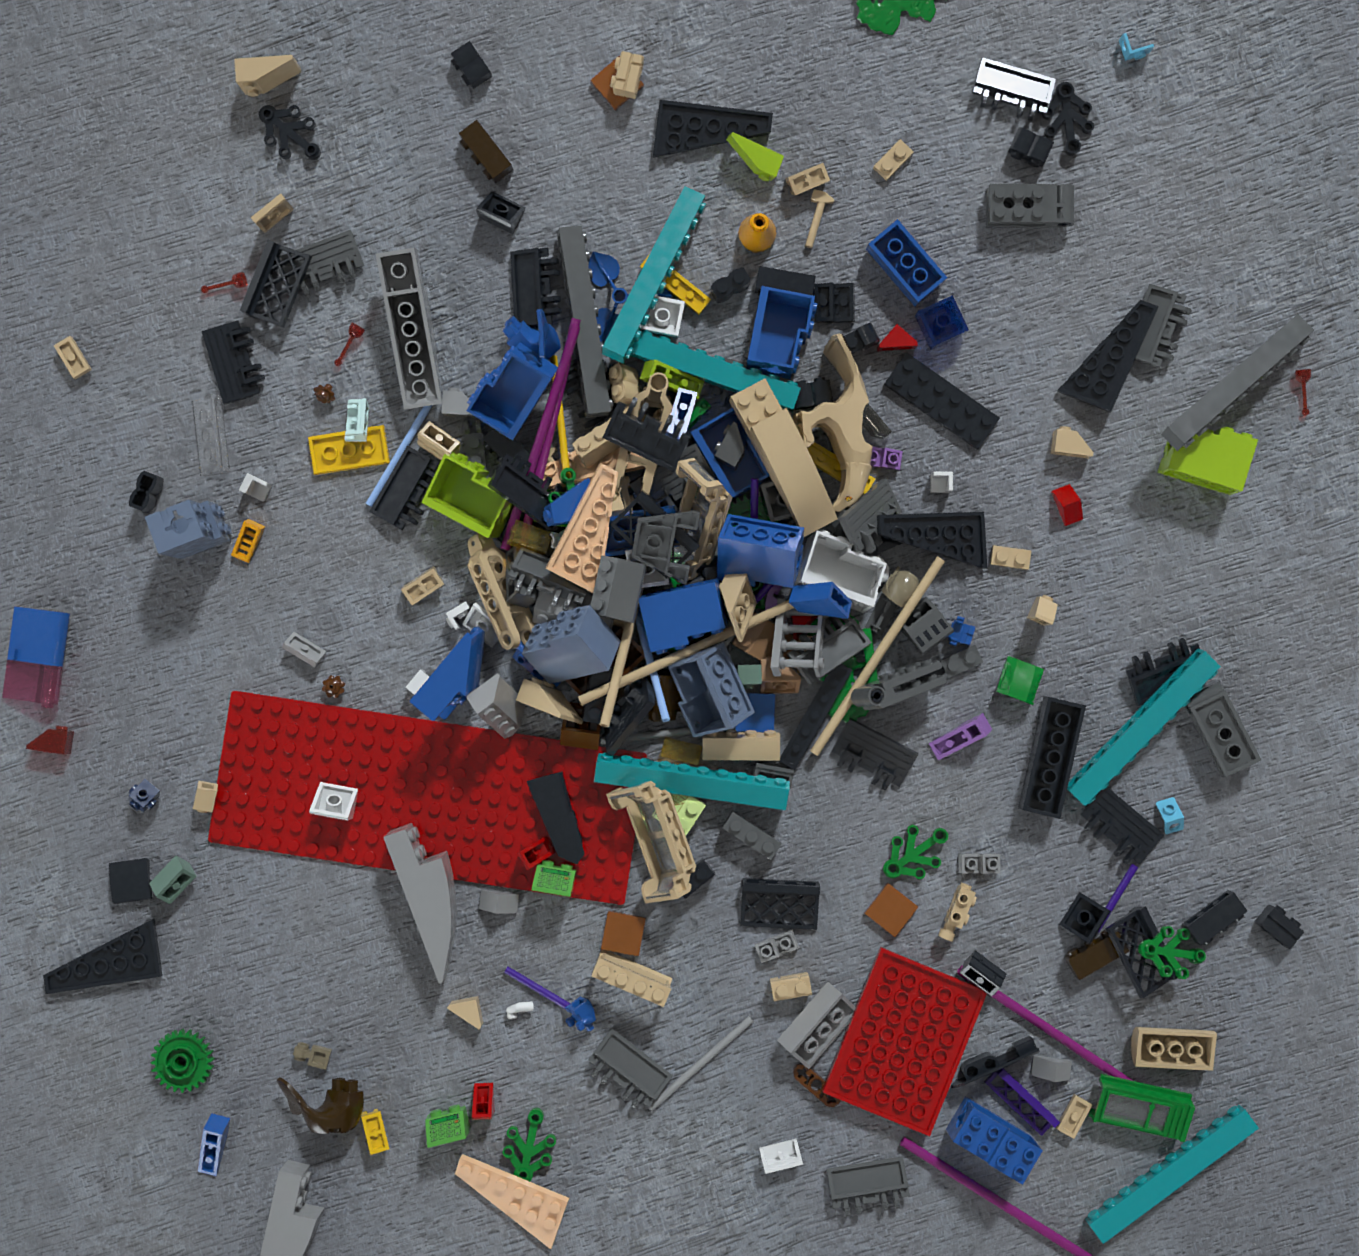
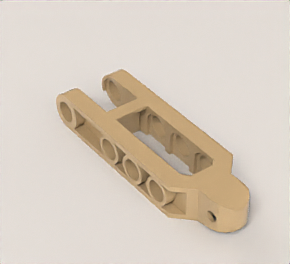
[615,372,673,495]
[467,533,536,650]

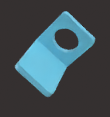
[1119,33,1154,61]
[1156,797,1184,834]

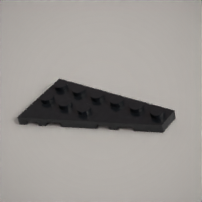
[1057,299,1159,413]
[877,512,988,569]

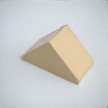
[447,996,483,1030]

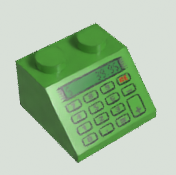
[532,860,577,897]
[425,1104,471,1148]

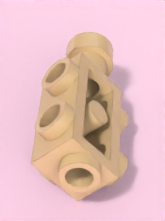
[938,882,977,942]

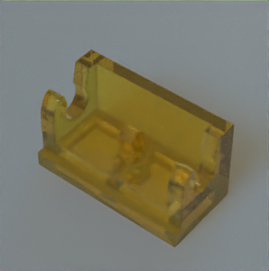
[506,520,551,556]
[660,737,702,765]

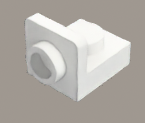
[446,601,471,630]

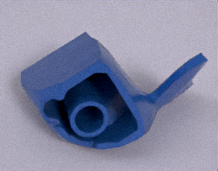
[503,309,561,360]

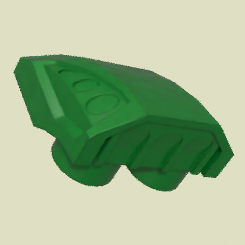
[996,656,1044,705]

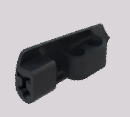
[527,771,585,864]
[950,1036,1040,1088]

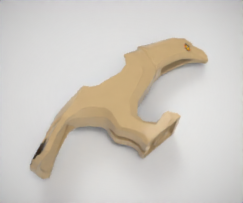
[793,333,872,512]

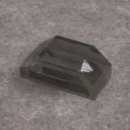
[862,404,892,439]

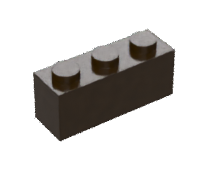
[459,120,513,184]
[1064,929,1130,980]

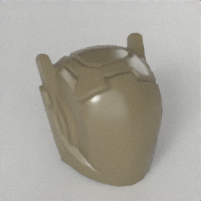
[881,566,920,608]

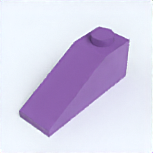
[929,713,993,760]

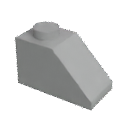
[441,388,477,418]

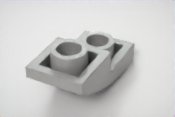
[958,853,1000,874]
[755,929,799,963]

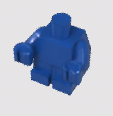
[948,616,975,646]
[565,996,596,1031]

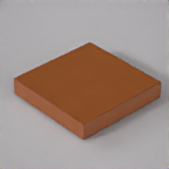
[590,56,644,111]
[864,882,918,937]
[601,910,646,956]

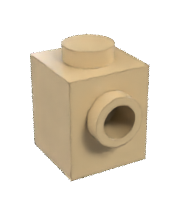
[193,781,218,813]

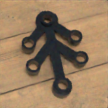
[1042,82,1094,156]
[259,105,321,160]

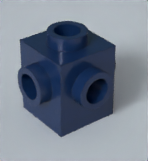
[128,779,160,813]

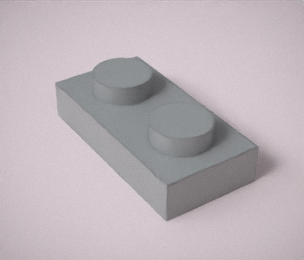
[282,632,326,668]

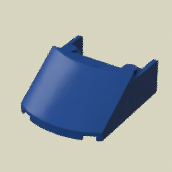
[410,626,485,721]

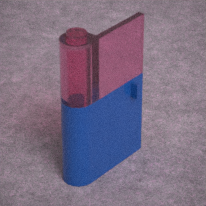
[2,606,70,708]

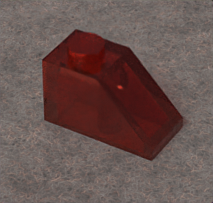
[26,725,74,755]

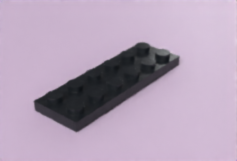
[884,352,1000,450]

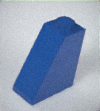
[543,478,590,527]
[789,582,852,619]

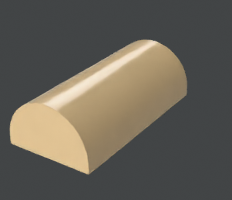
[1131,1027,1217,1071]

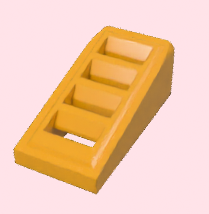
[231,519,265,563]

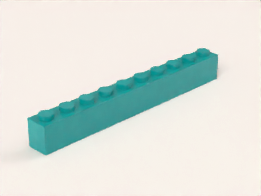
[602,186,707,364]
[631,330,801,413]
[1067,648,1221,806]
[594,752,790,810]
[1085,1105,1259,1244]

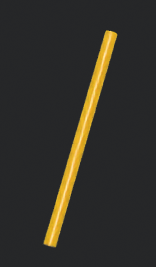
[550,355,571,485]

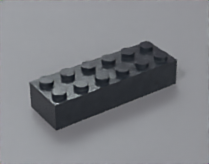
[1018,696,1086,819]

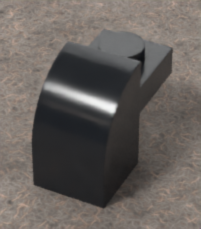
[844,323,880,354]

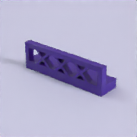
[984,1068,1060,1136]

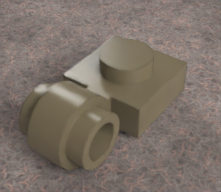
[293,1042,332,1070]

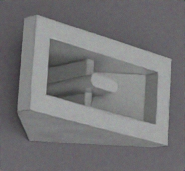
[479,889,520,914]
[1031,1055,1072,1082]

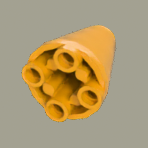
[738,213,776,253]

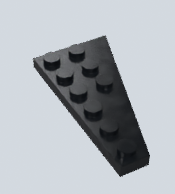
[653,100,773,158]
[43,918,163,994]

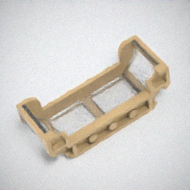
[670,458,732,583]
[606,781,696,903]

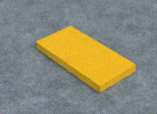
[308,425,390,475]

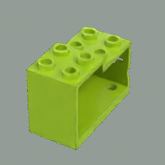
[1157,427,1258,495]
[421,452,514,538]

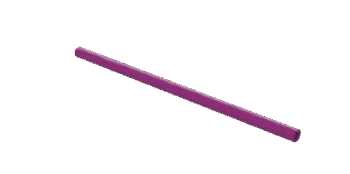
[518,318,581,547]
[500,325,581,550]
[957,965,1151,1103]
[900,1136,1093,1256]

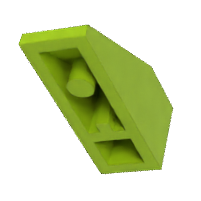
[727,132,784,181]
[640,359,704,399]

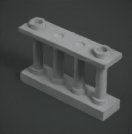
[771,599,829,677]

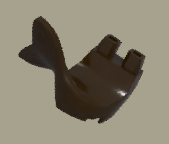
[615,664,683,722]
[277,1077,364,1134]

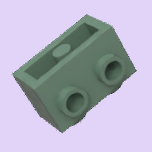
[736,665,762,688]
[149,856,196,904]

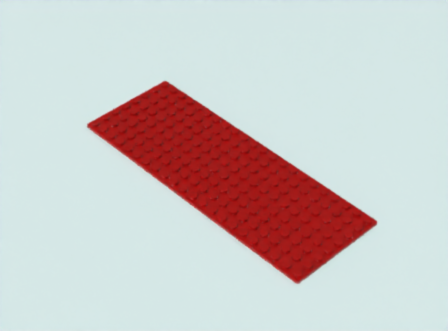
[208,691,647,905]

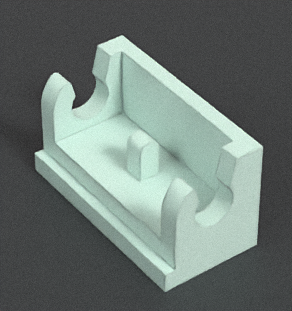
[345,398,369,442]

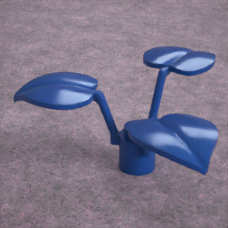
[588,252,671,341]

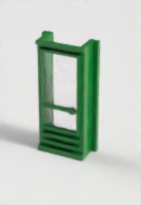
[1088,1074,1195,1142]

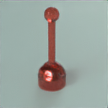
[201,272,248,293]
[334,322,365,366]
[1295,369,1311,416]

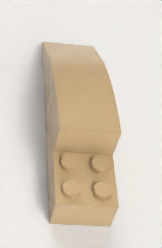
[729,379,838,537]

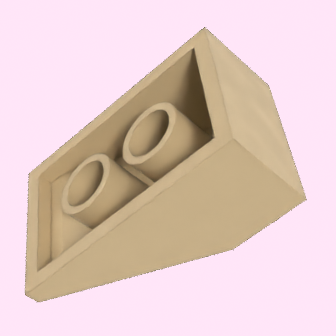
[234,55,301,97]
[719,574,757,642]
[516,678,583,724]

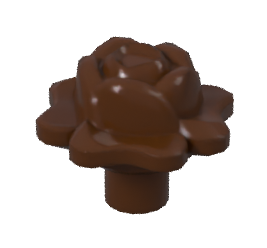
[313,384,335,403]
[322,675,345,698]

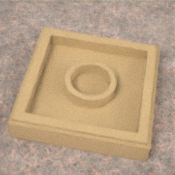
[251,193,293,233]

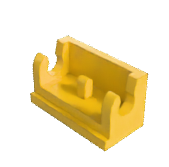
[361,1109,389,1155]

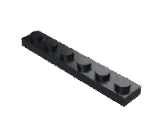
[780,664,852,770]

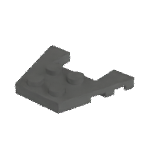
[631,510,700,585]

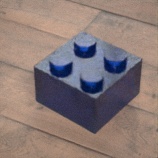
[915,295,969,350]

